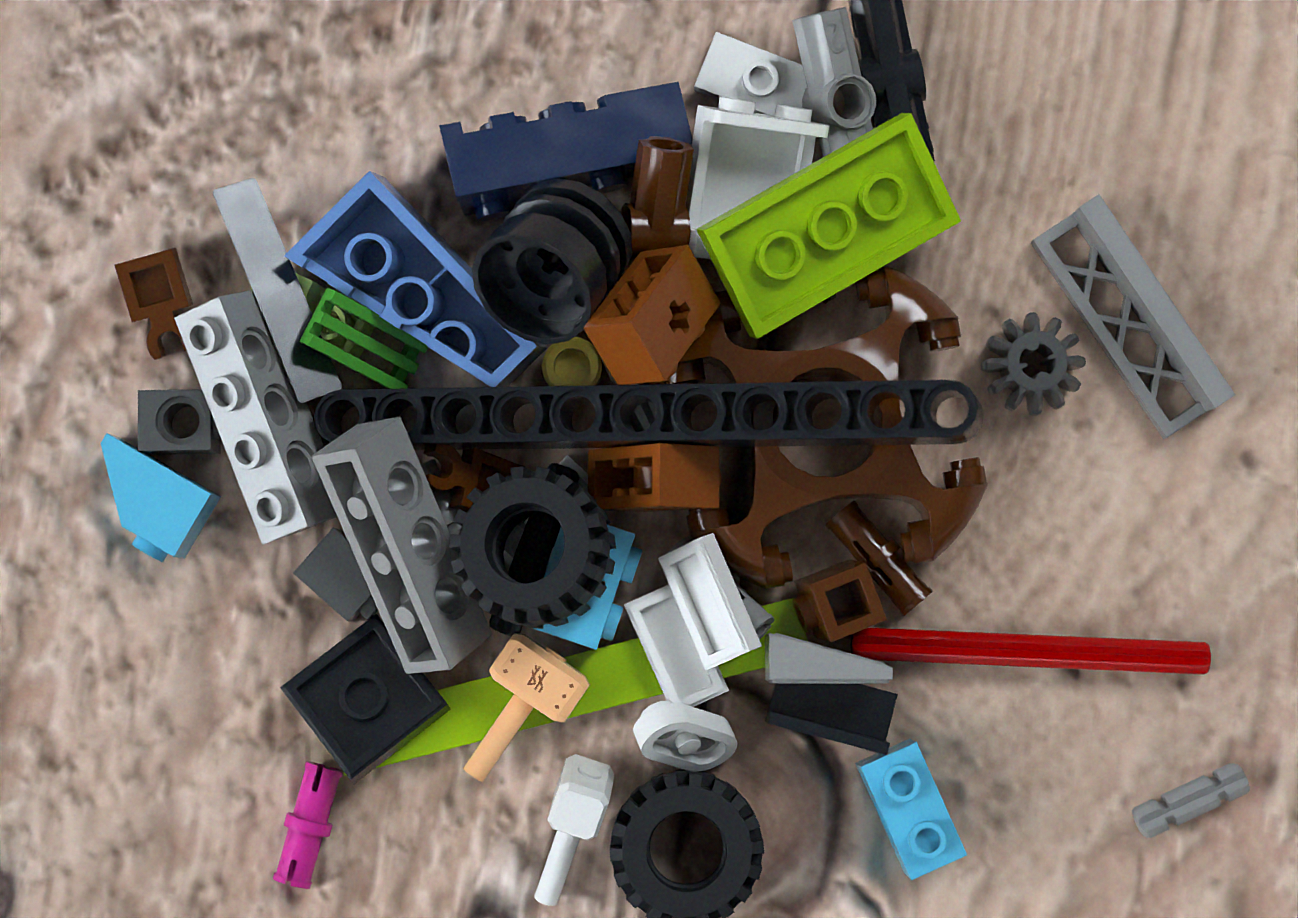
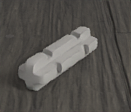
[1132,763,1250,838]

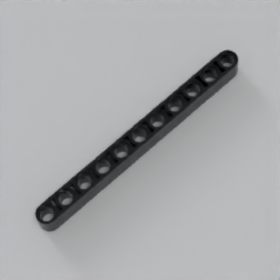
[314,380,984,450]

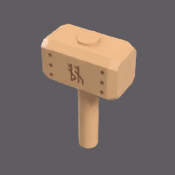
[463,633,590,782]

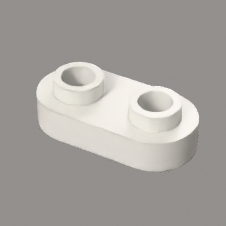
[633,701,738,772]

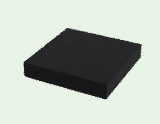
[280,614,451,784]

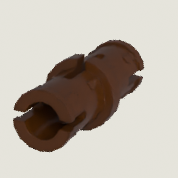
[825,500,933,617]

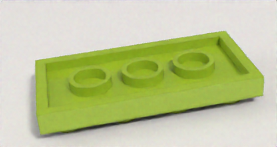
[696,113,961,339]

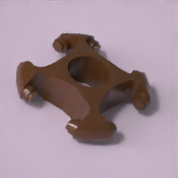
[664,265,988,589]

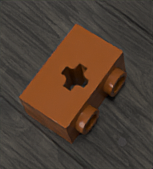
[583,245,721,385]
[588,443,721,512]

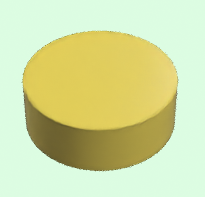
[542,337,602,386]

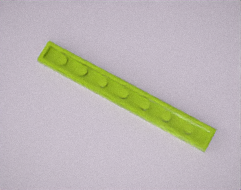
[343,597,808,776]

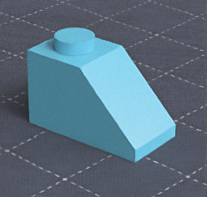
[100,433,221,562]

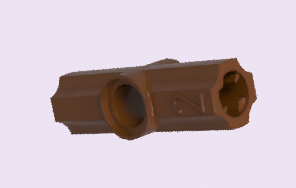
[620,136,694,272]

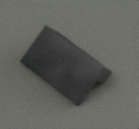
[765,684,898,755]

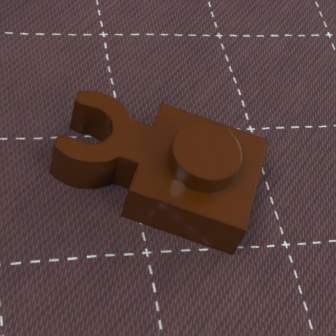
[114,247,193,360]
[423,444,521,513]

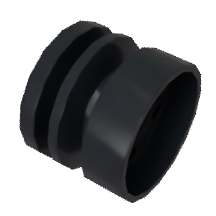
[472,178,633,345]

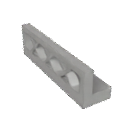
[1030,194,1235,439]

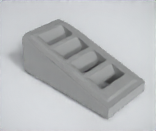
[765,633,893,684]

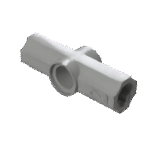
[792,7,876,157]

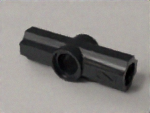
[848,0,935,161]

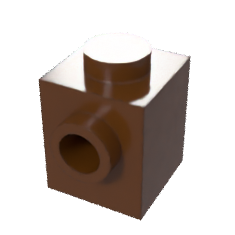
[792,559,887,642]

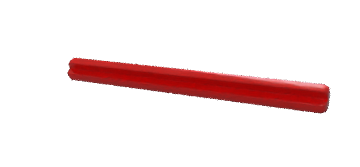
[851,628,1211,675]

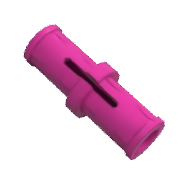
[273,761,343,889]

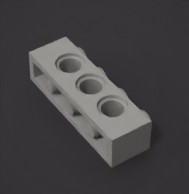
[174,290,337,545]
[311,417,492,674]

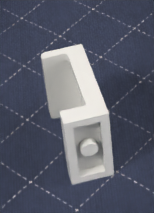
[685,97,829,259]

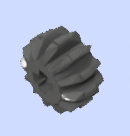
[981,312,1086,416]

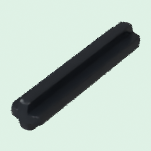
[489,463,579,637]

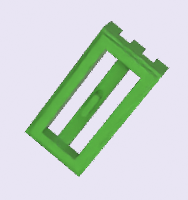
[299,288,428,389]

